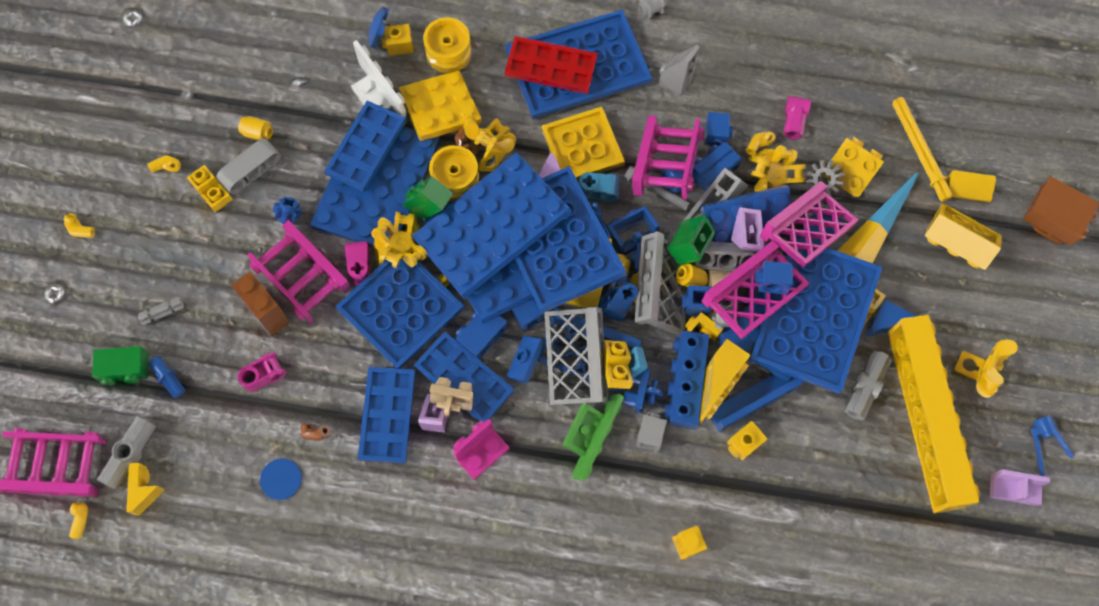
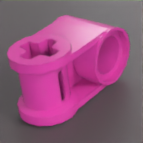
[345,241,371,286]
[237,352,286,392]

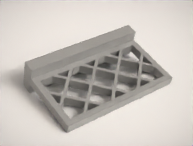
[635,231,687,335]
[545,307,608,405]

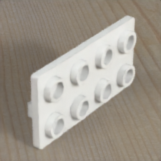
[351,40,408,125]

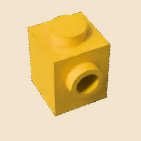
[381,24,414,56]
[727,421,767,461]

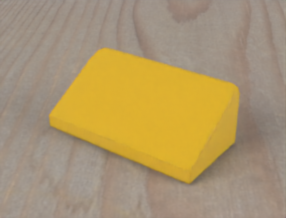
[947,170,996,203]

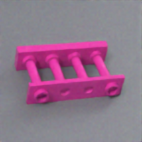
[632,115,704,200]
[247,220,351,324]
[0,428,107,497]

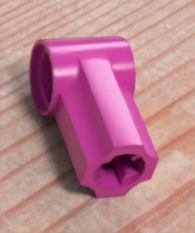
[783,96,811,140]

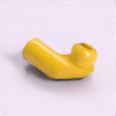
[69,502,89,539]

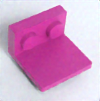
[452,419,510,480]

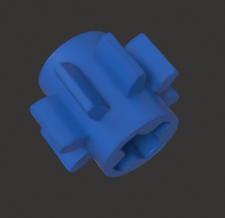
[273,197,302,224]

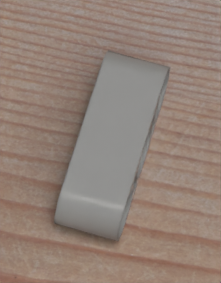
[216,139,281,194]
[695,242,757,271]

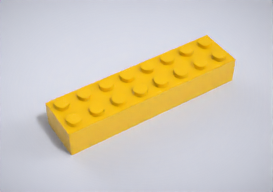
[887,315,980,513]

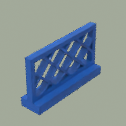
[537,308,641,394]

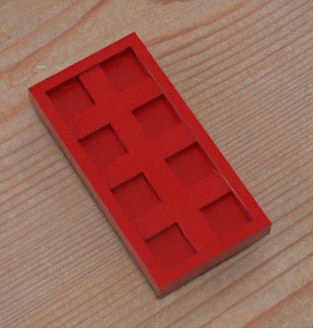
[505,36,598,94]

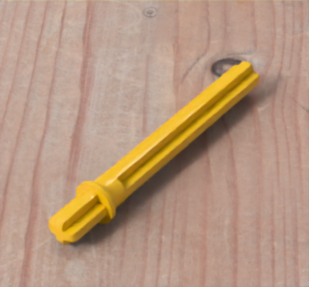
[893,97,952,202]

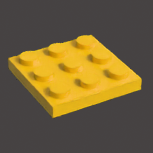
[399,70,481,142]
[541,107,625,180]

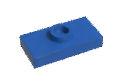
[506,336,545,384]

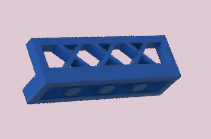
[711,375,804,433]

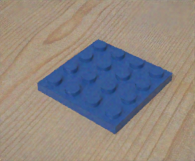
[335,259,465,369]

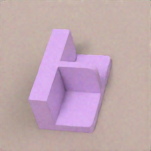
[990,470,1050,506]

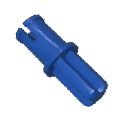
[148,356,185,398]

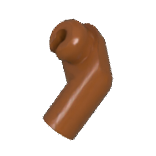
[455,126,472,152]
[300,423,331,441]

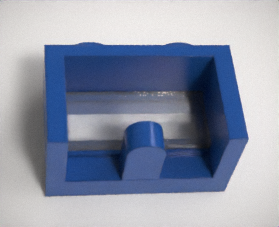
[607,206,659,255]

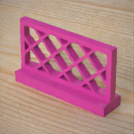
[759,181,859,268]
[701,240,809,339]

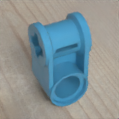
[579,172,620,203]

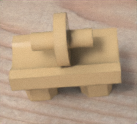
[430,377,473,417]

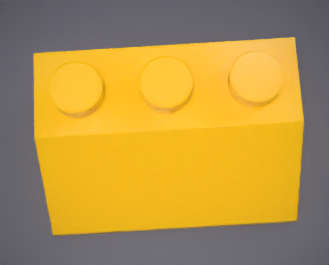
[925,202,1002,270]

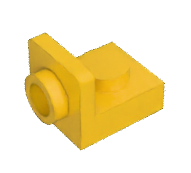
[685,312,723,342]

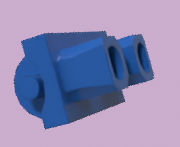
[623,368,664,414]

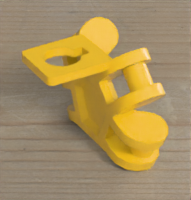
[462,114,516,172]
[747,145,806,192]
[371,211,428,268]
[954,339,1018,398]

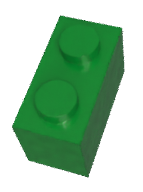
[402,176,453,221]
[667,215,716,265]
[92,346,149,385]

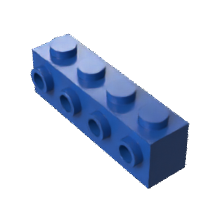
[664,331,709,430]

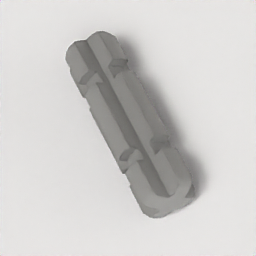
[138,297,184,325]

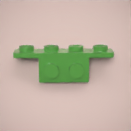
[562,394,624,481]

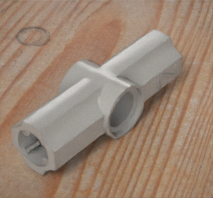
[844,351,892,421]
[97,416,156,490]

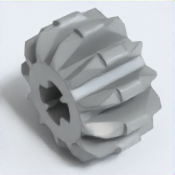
[806,160,845,196]

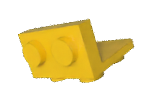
[823,137,885,197]

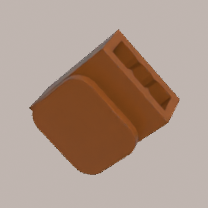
[1023,176,1099,246]

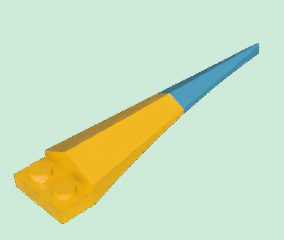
[837,173,918,263]

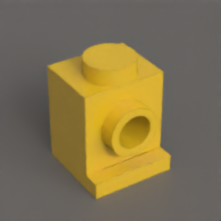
[672,525,707,560]

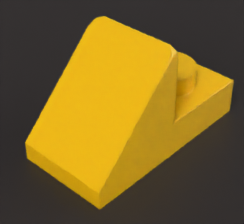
[126,463,164,515]

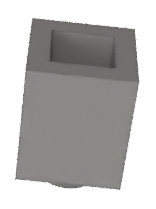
[635,413,667,452]

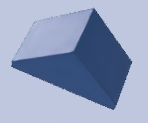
[865,300,916,338]

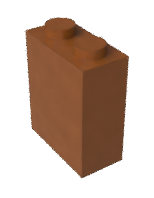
[231,271,290,336]

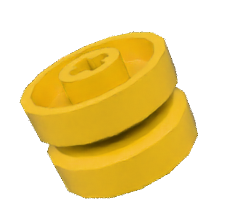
[423,17,472,73]
[429,145,479,202]

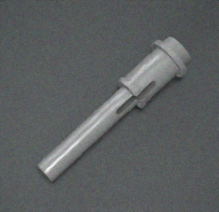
[624,166,690,210]

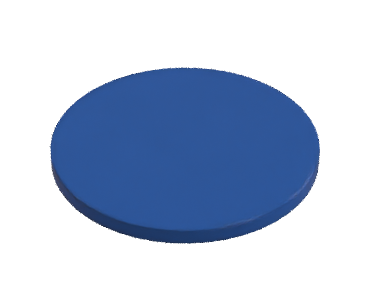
[260,459,302,500]

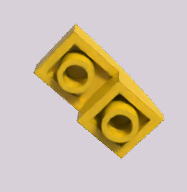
[186,165,233,213]
[603,340,633,389]

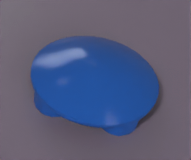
[369,7,389,49]

